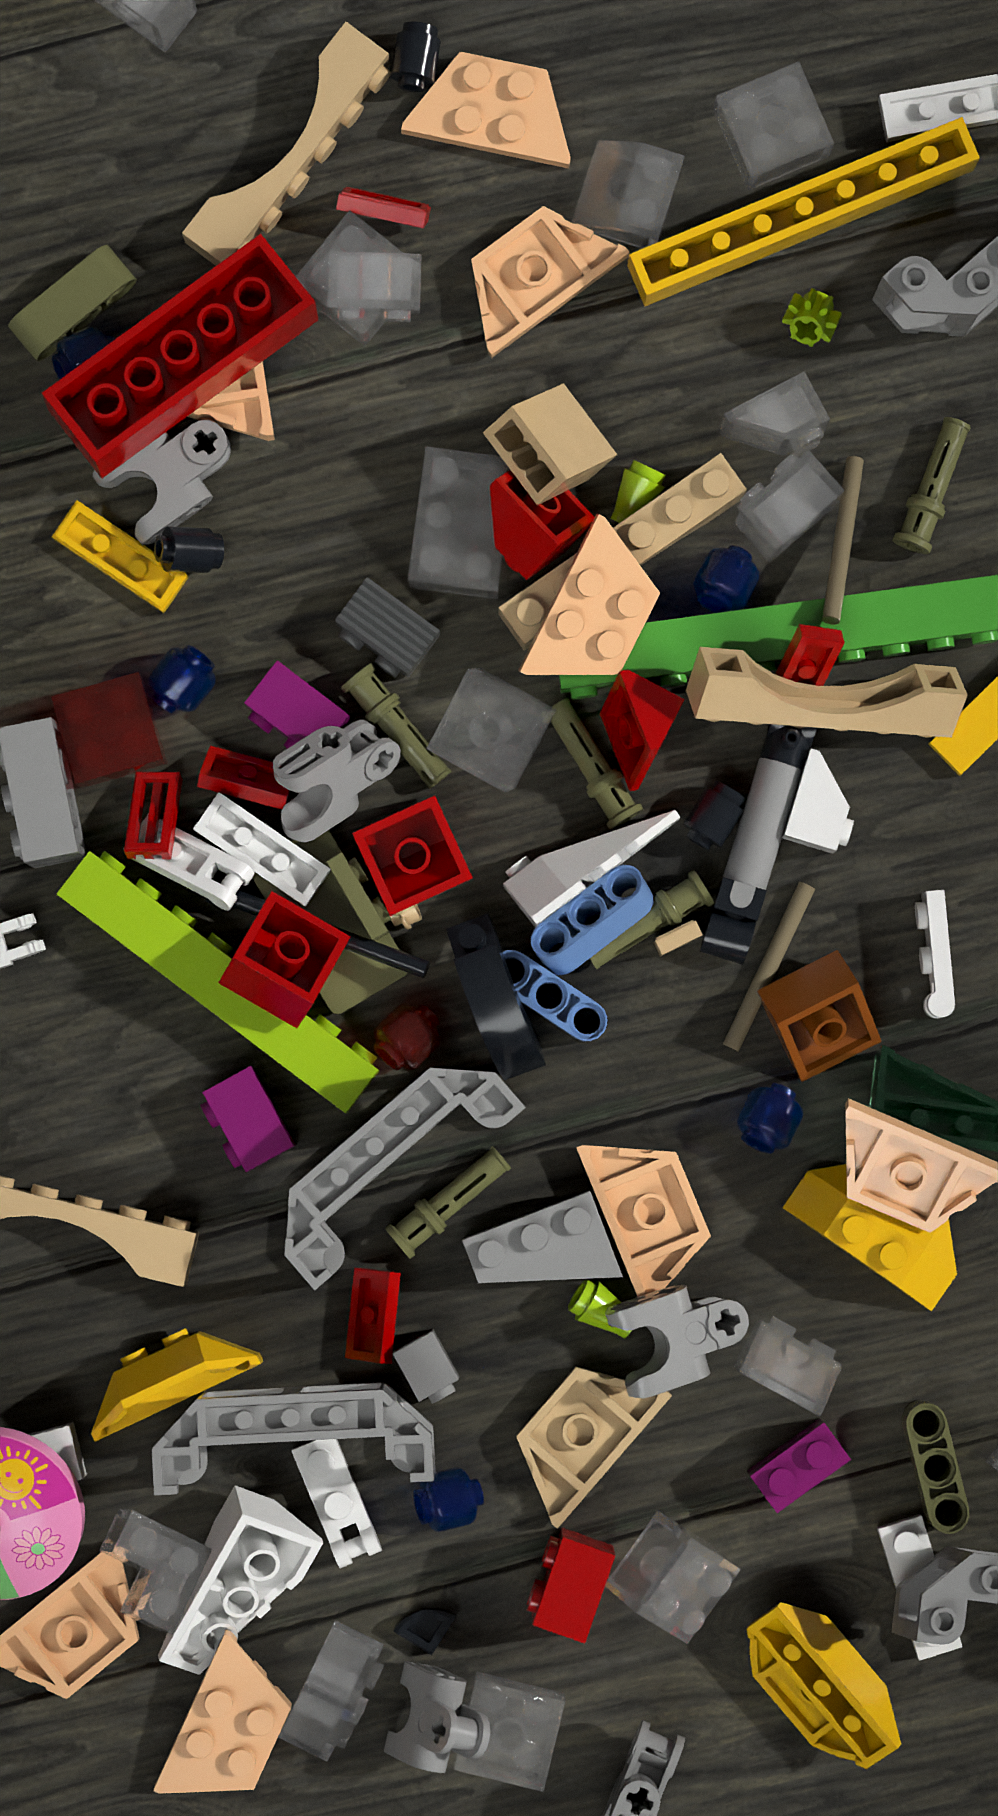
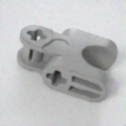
[92,420,231,545]
[273,720,401,842]
[605,1285,749,1399]
[384,1661,491,1773]
[602,1720,685,1816]

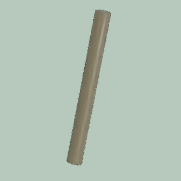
[822,456,864,625]
[723,882,815,1052]

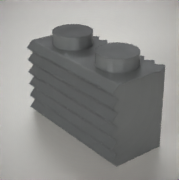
[335,577,440,678]

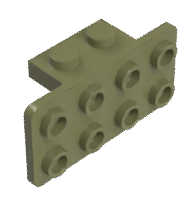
[252,830,408,1014]

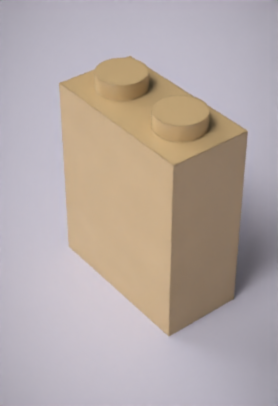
[483,383,617,505]

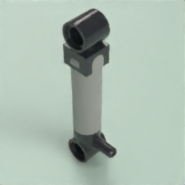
[700,724,817,965]

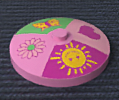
[0,1427,85,1600]

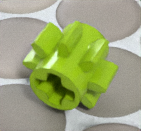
[782,288,842,347]

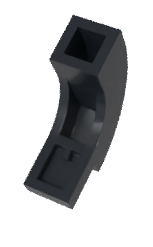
[446,913,546,1081]

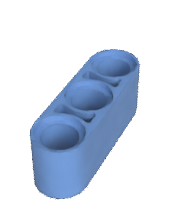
[531,865,654,975]
[503,950,607,1042]

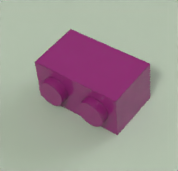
[244,660,351,749]
[200,1066,296,1172]
[747,1418,851,1513]

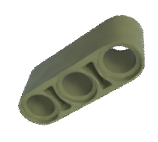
[8,245,137,362]
[902,1400,970,1534]

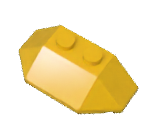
[782,1164,957,1311]
[91,1328,263,1442]
[747,1602,901,1769]

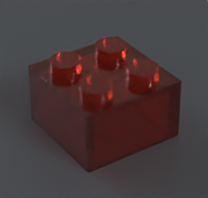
[51,672,167,788]

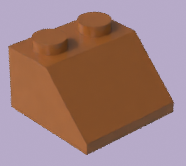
[757,950,882,1082]

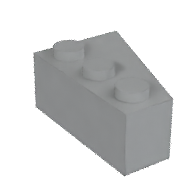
[462,1191,623,1283]

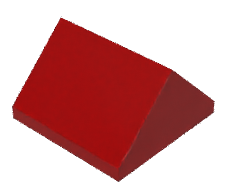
[600,669,685,792]

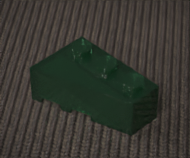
[869,1045,998,1161]

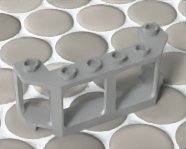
[872,236,998,337]
[284,1068,526,1290]
[152,1382,436,1495]
[891,1546,998,1645]

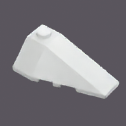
[503,810,680,928]
[158,1485,323,1675]

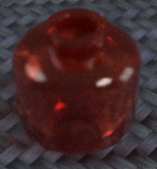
[373,1003,440,1071]

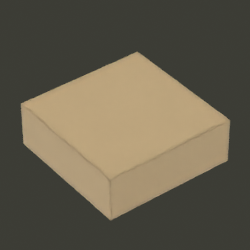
[654,920,703,957]

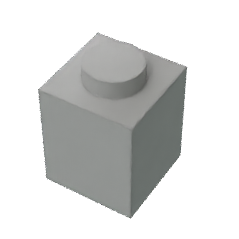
[393,1329,460,1404]

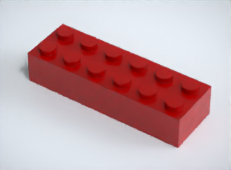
[42,234,318,479]

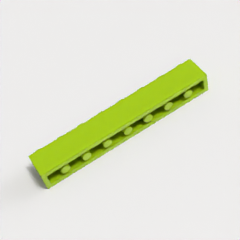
[57,851,380,1114]

